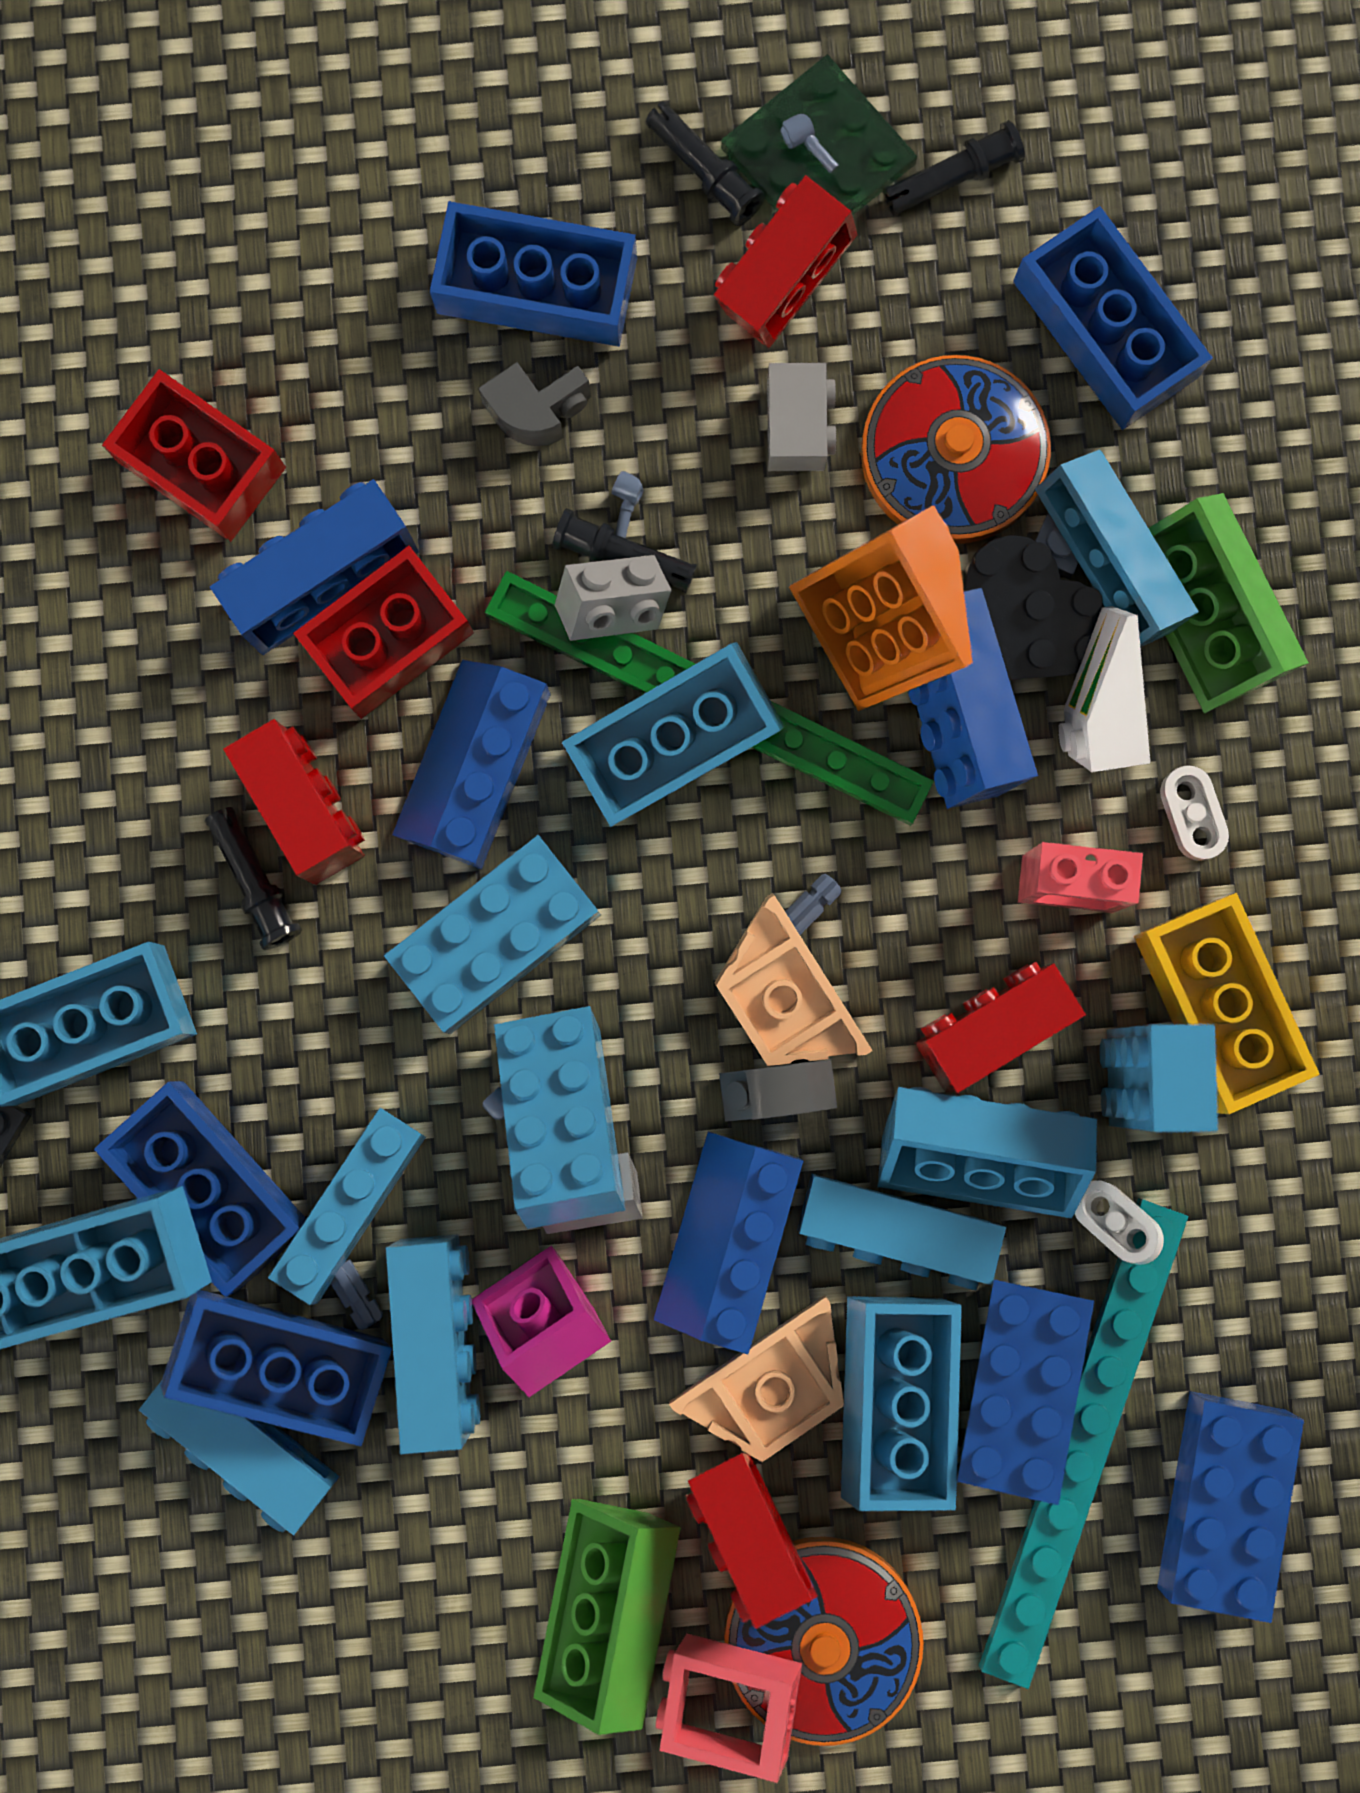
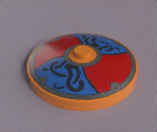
[861,355,1051,544]
[724,1536,923,1746]

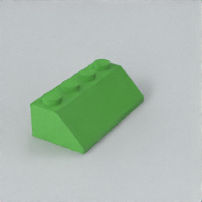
[1148,493,1309,713]
[533,1499,681,1735]

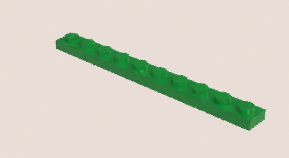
[485,571,934,826]

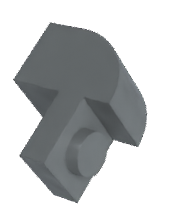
[478,362,591,446]
[719,1059,837,1122]

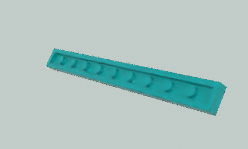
[979,1198,1189,1689]

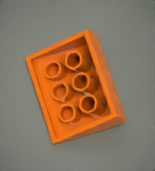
[789,505,973,711]

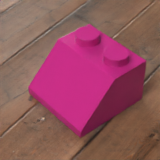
[472,1245,611,1397]

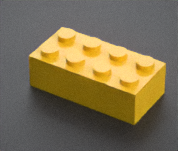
[1134,893,1320,1114]

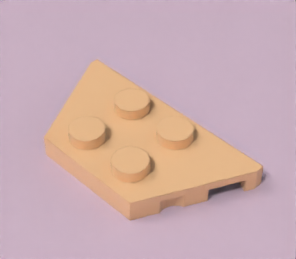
[714,893,873,1066]
[669,1295,844,1462]

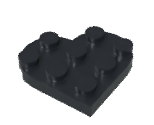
[963,535,1105,680]

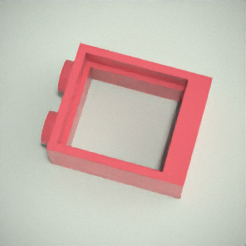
[1018,842,1143,913]
[656,1634,802,1783]

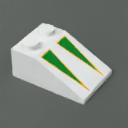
[1059,606,1150,772]

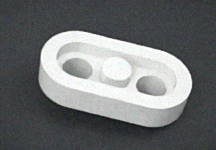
[1160,766,1229,861]
[1075,1180,1164,1265]

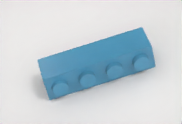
[1035,449,1199,647]
[268,1108,426,1305]
[797,1173,1006,1290]
[139,1381,340,1535]

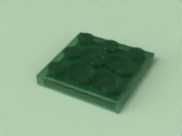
[721,54,917,216]

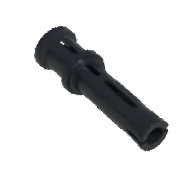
[645,101,765,226]
[883,120,1025,217]
[552,508,697,593]
[205,807,302,950]

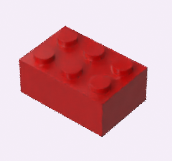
[713,175,858,349]
[102,369,287,542]
[293,546,474,719]
[223,719,365,885]
[915,961,1086,1093]
[686,1453,818,1629]

